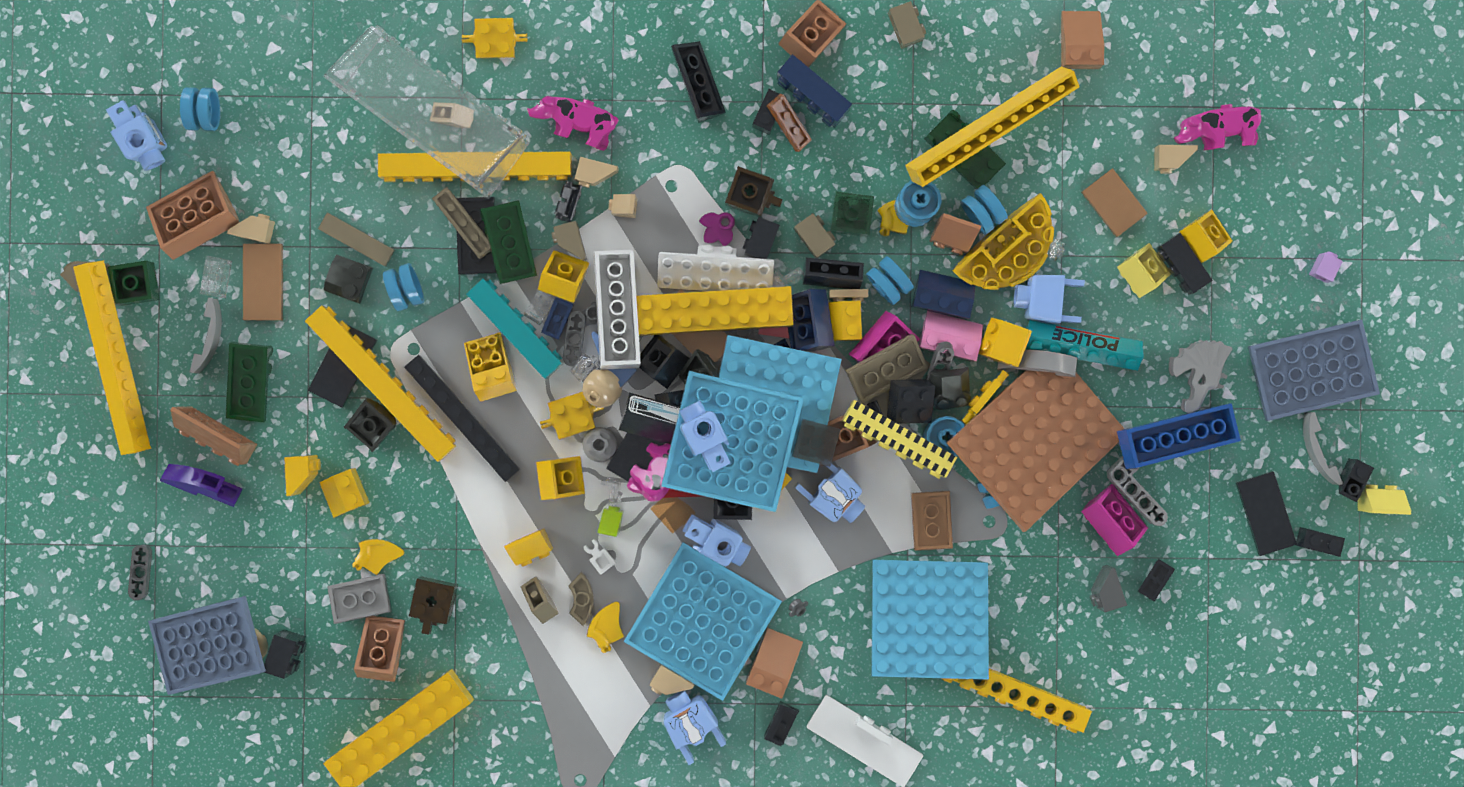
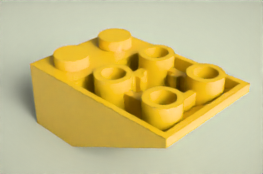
[464,332,517,402]

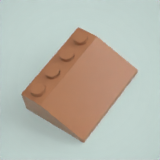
[146,170,240,260]
[170,406,258,466]

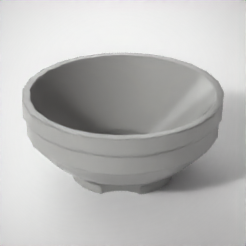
[582,427,617,462]

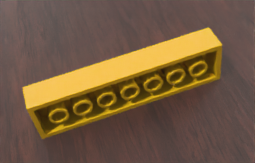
[636,286,794,336]
[323,669,474,787]

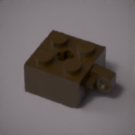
[725,166,783,217]
[409,576,458,635]

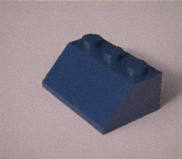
[911,270,976,320]
[788,289,835,352]

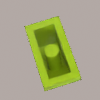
[597,505,624,537]

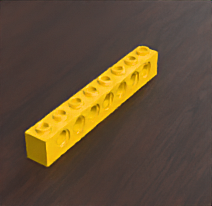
[941,668,1092,733]

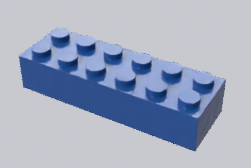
[1117,403,1241,469]

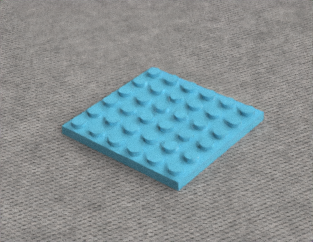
[719,335,842,473]
[661,371,804,512]
[624,542,782,701]
[871,560,989,680]

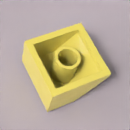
[1117,243,1171,298]
[1358,484,1411,515]

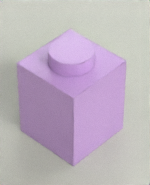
[1309,252,1343,283]

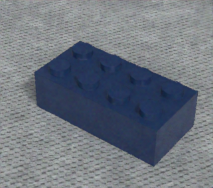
[776,54,852,128]

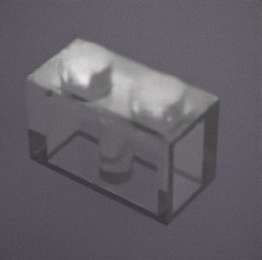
[200,256,232,299]

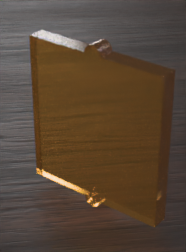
[651,497,696,534]

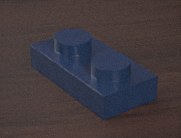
[541,297,574,340]

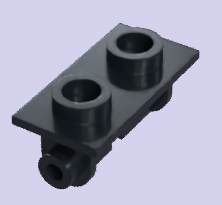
[554,181,582,222]

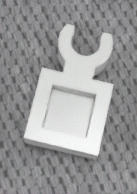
[584,539,616,575]

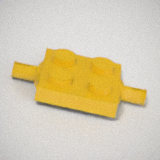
[462,18,528,58]
[961,370,1009,425]
[540,392,604,440]

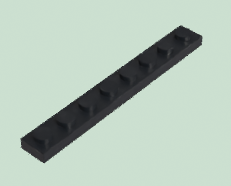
[404,354,520,482]

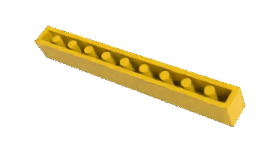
[905,66,1080,187]
[378,152,572,182]
[73,260,151,455]
[305,305,456,462]

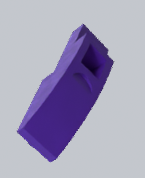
[160,464,243,507]

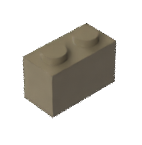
[888,1,926,49]
[794,213,836,258]

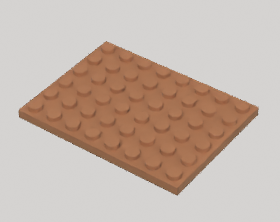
[946,370,1124,532]

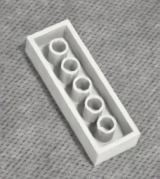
[594,250,640,370]

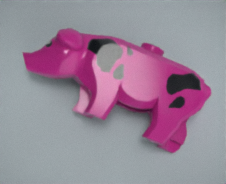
[527,96,618,151]
[1174,104,1261,150]
[627,442,671,502]

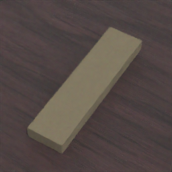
[432,187,491,259]
[318,212,395,267]

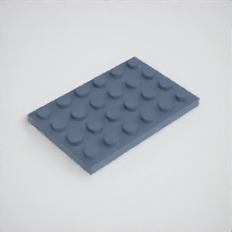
[1248,320,1380,421]
[148,596,266,695]

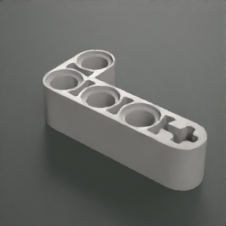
[1107,456,1168,526]

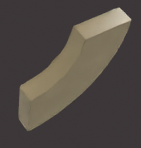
[568,571,594,626]

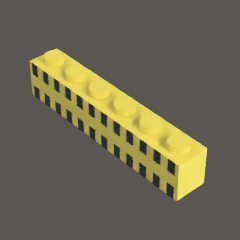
[842,400,957,479]

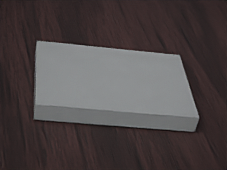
[327,574,392,624]

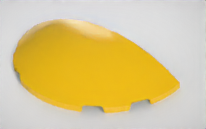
[952,193,1054,290]

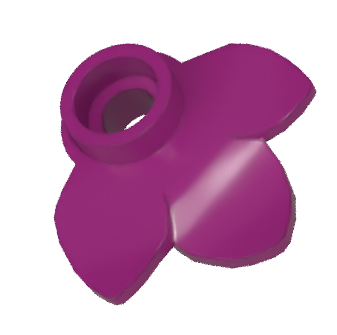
[699,212,735,246]

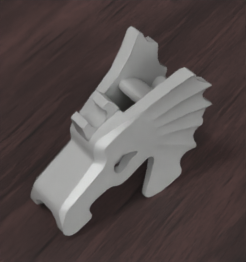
[1169,340,1232,413]

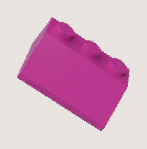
[849,311,920,363]
[1081,484,1148,556]

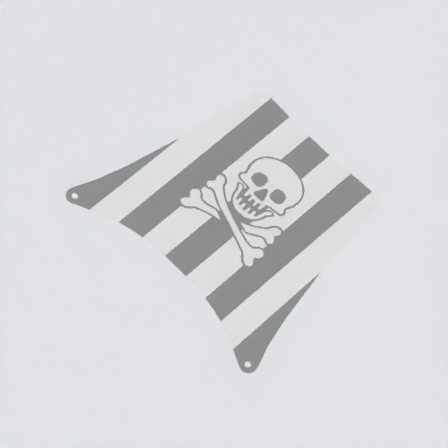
[390,165,1007,787]

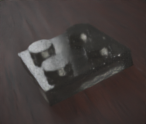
[792,419,841,467]

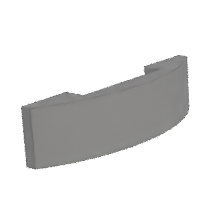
[190,297,222,373]
[997,350,1077,377]
[1303,412,1343,485]

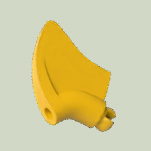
[877,200,908,237]
[352,539,404,575]
[587,601,624,653]

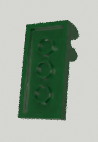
[924,110,1006,189]
[480,200,537,284]
[226,342,273,422]

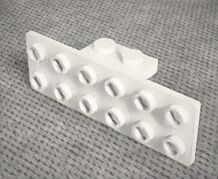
[657,245,774,291]
[807,695,923,787]

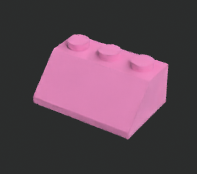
[918,311,983,362]

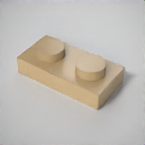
[829,289,868,302]

